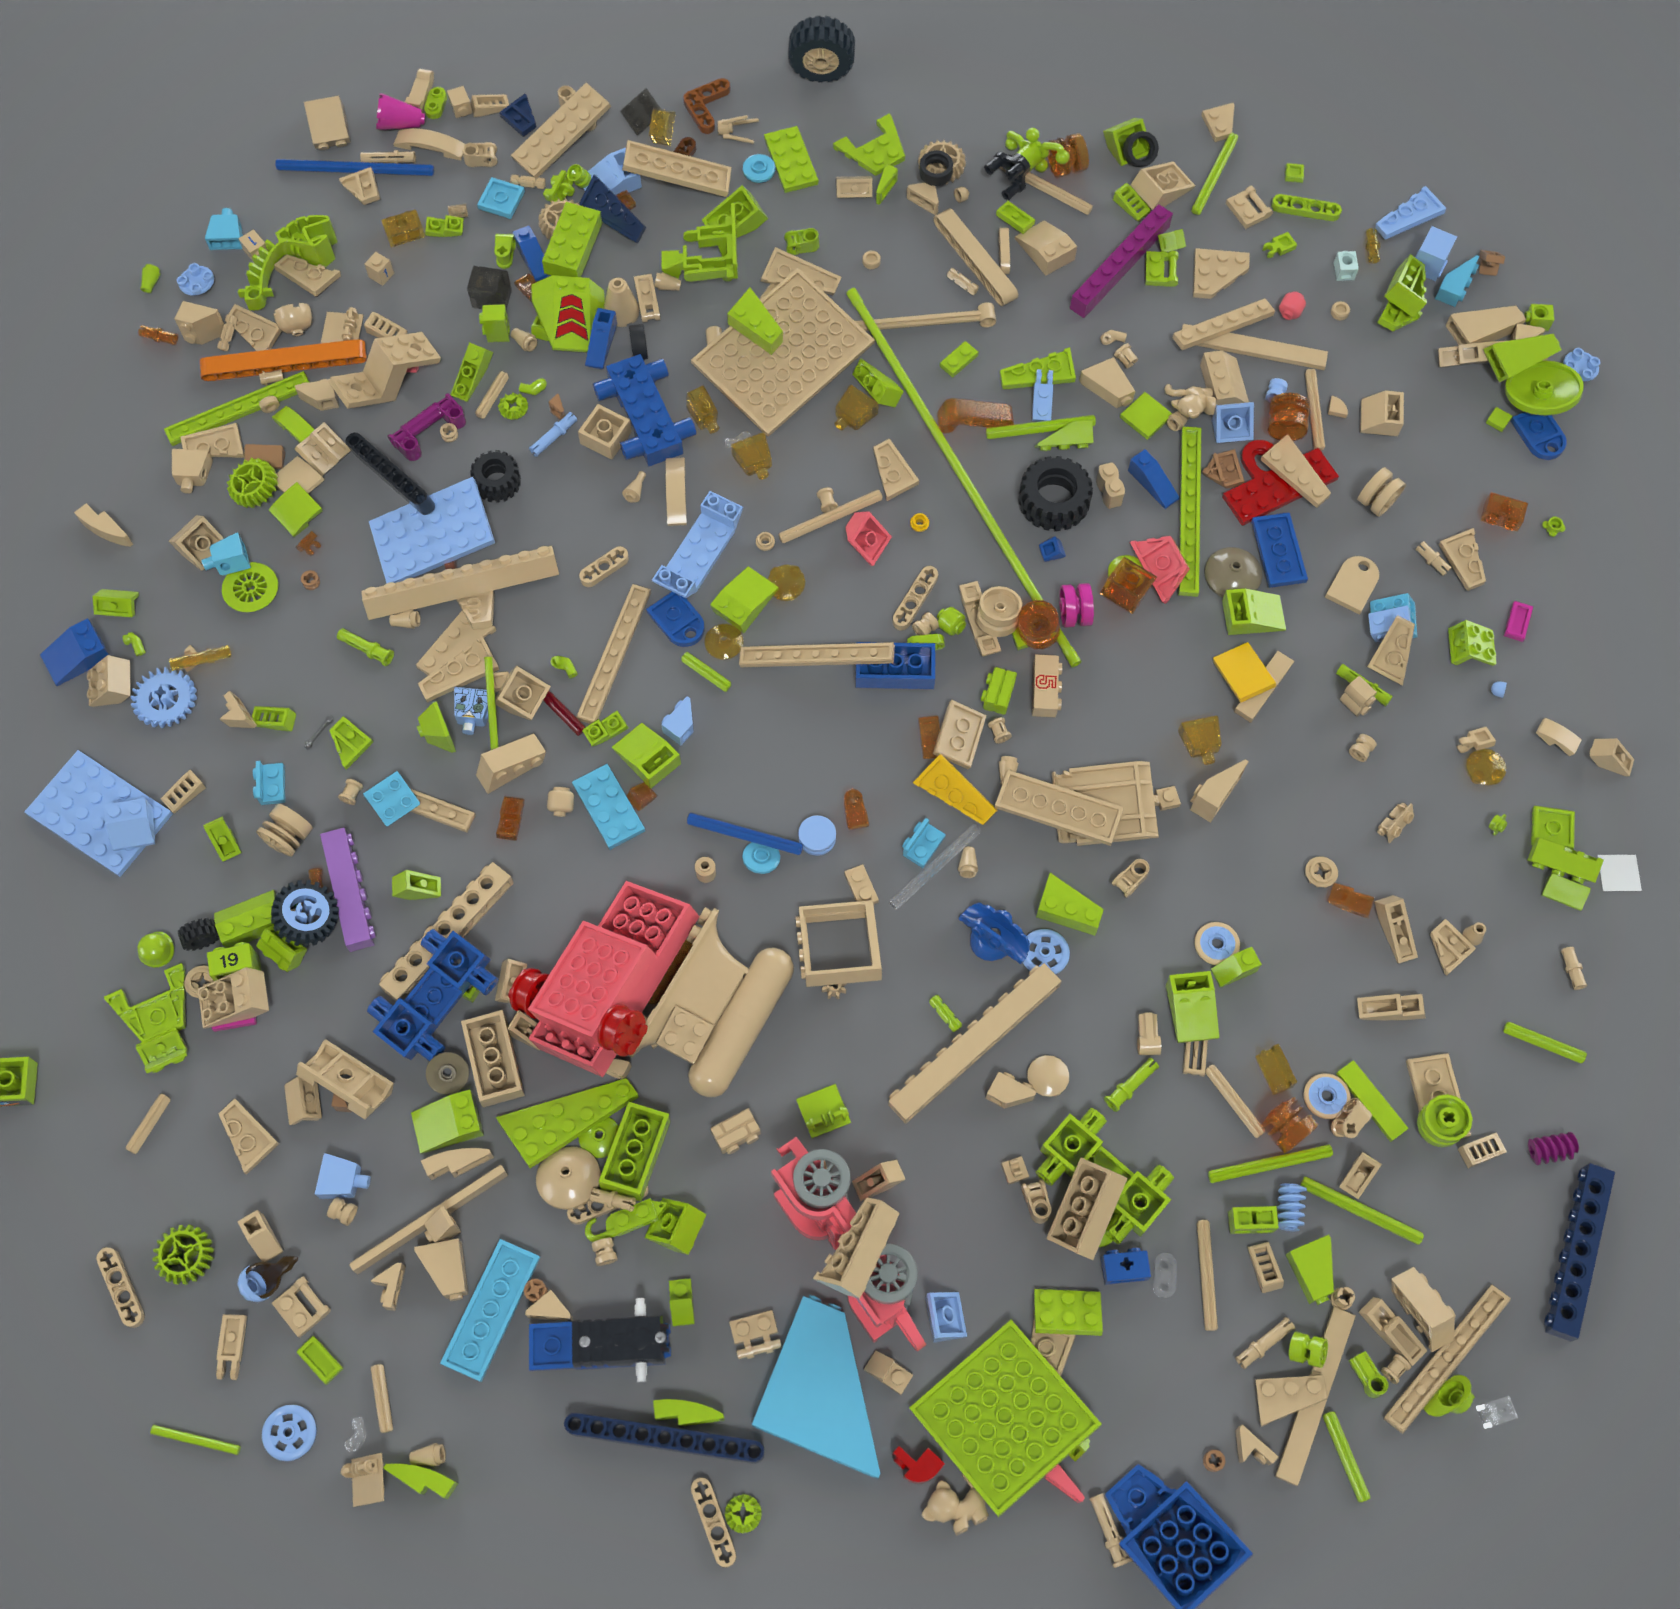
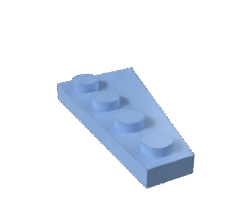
[1375,186,1446,240]

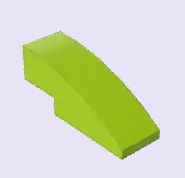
[653,1399,725,1427]
[383,1464,458,1500]

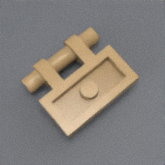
[730,1310,782,1359]

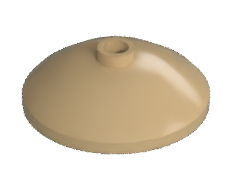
[536,1147,601,1210]

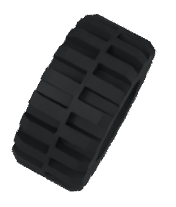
[1018,456,1093,531]

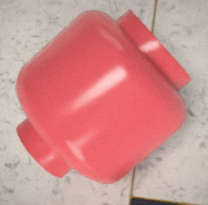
[1279,291,1306,320]

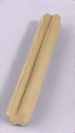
[1205,1064,1265,1138]

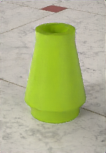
[140,264,161,293]

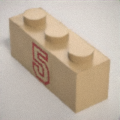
[1032,654,1062,718]

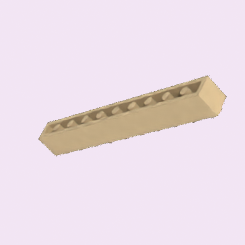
[361,546,559,620]
[888,963,1061,1124]

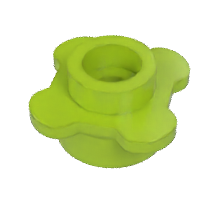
[1542,516,1566,537]
[1489,814,1508,836]

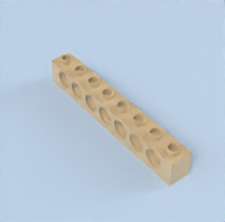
[379,862,514,1001]

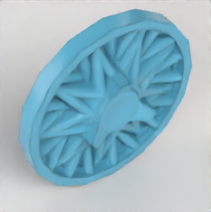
[743,154,776,183]
[742,842,780,874]

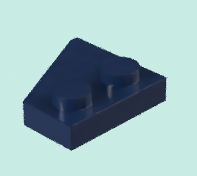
[499,94,536,137]

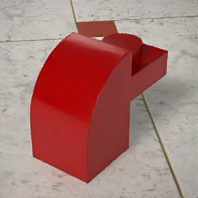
[892,1446,945,1484]

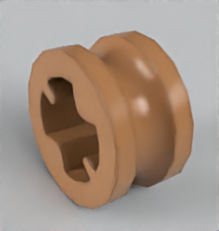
[301,570,320,590]
[1203,1450,1225,1472]

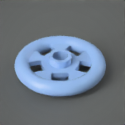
[1023,929,1070,974]
[262,1405,316,1461]

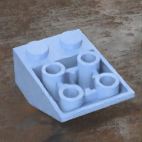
[583,148,642,197]

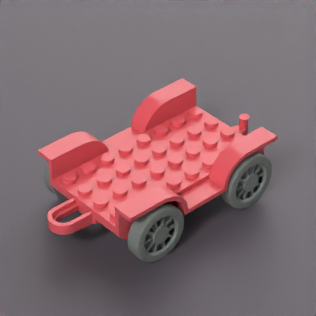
[771,1137,926,1352]

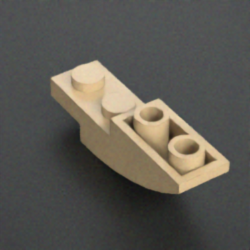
[1438,340,1511,368]

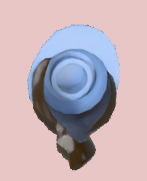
[237,1256,298,1302]

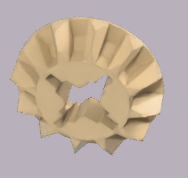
[1305,857,1338,888]
[184,966,214,999]

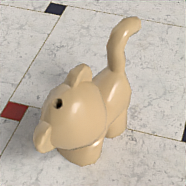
[1164,384,1216,419]
[922,1475,989,1536]

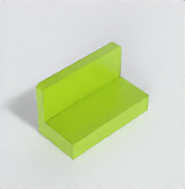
[92,589,139,617]

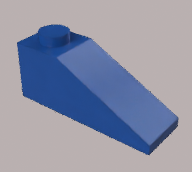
[513,226,552,281]
[1128,449,1180,509]

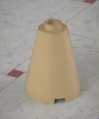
[603,278,640,327]

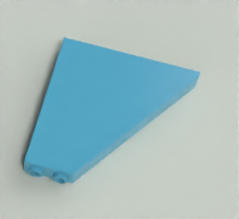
[752,1295,880,1479]

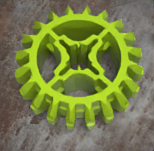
[226,458,278,509]
[152,1224,214,1285]

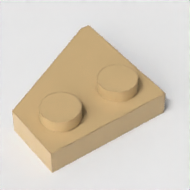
[1430,919,1476,976]

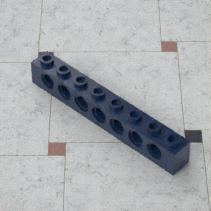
[1544,1163,1615,1342]

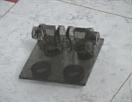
[620,88,664,136]

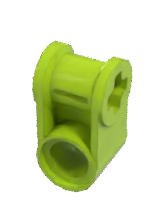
[784,228,819,255]
[494,234,515,269]

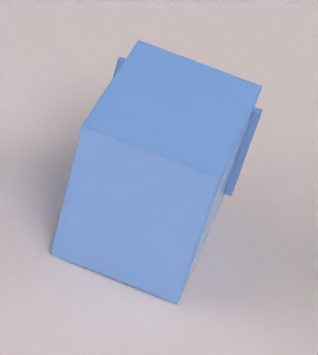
[1415,226,1457,282]

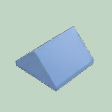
[1211,402,1254,443]
[925,1292,967,1343]

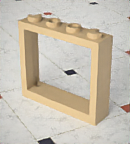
[795,900,882,987]

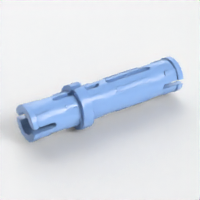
[529,412,578,457]

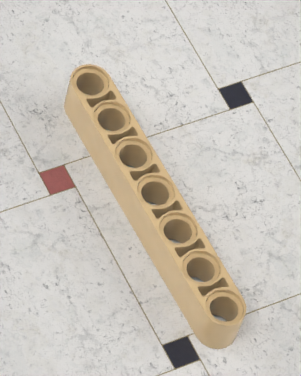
[934,208,1018,306]

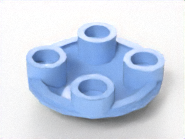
[177,263,214,295]
[1563,348,1601,381]

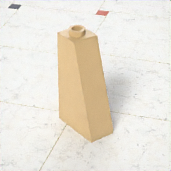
[1446,306,1526,345]

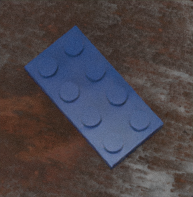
[1251,512,1308,588]

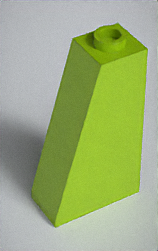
[1483,333,1562,382]

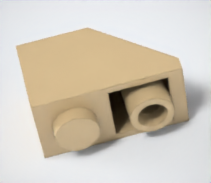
[295,379,339,411]
[986,1072,1037,1109]
[238,1210,283,1262]

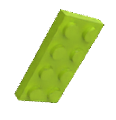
[764,126,818,193]

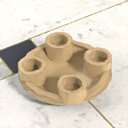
[1027,1055,1069,1097]

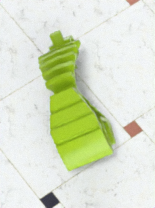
[238,215,338,311]

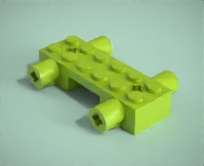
[1035,1108,1174,1244]

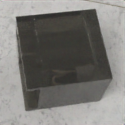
[467,265,512,310]

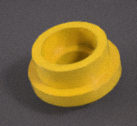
[910,513,929,532]

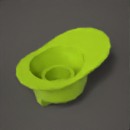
[1424,1375,1475,1417]

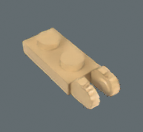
[216,1314,247,1380]

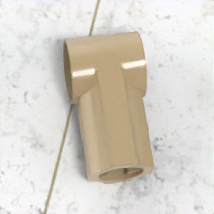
[1137,1013,1161,1055]

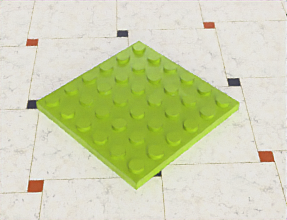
[909,1320,1102,1518]

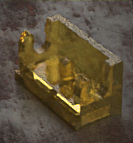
[1255,1044,1297,1095]

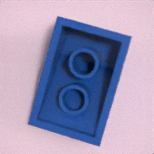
[40,618,109,686]

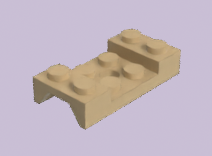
[296,1039,394,1119]

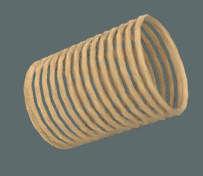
[448,204,468,218]

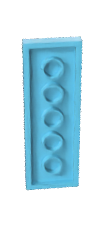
[440,1239,541,1383]

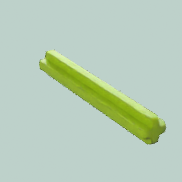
[1503,1022,1587,1063]
[1323,1411,1370,1502]

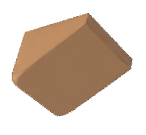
[549,394,565,420]
[332,1094,352,1112]

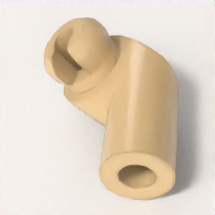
[1100,330,1127,345]

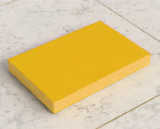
[1213,642,1276,703]

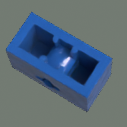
[1101,1248,1151,1285]

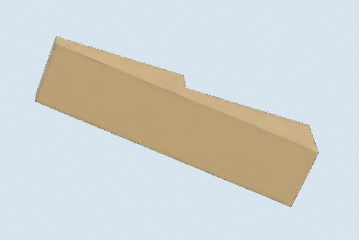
[1235,651,1294,723]

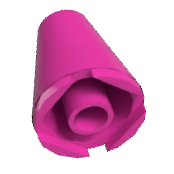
[376,93,425,130]

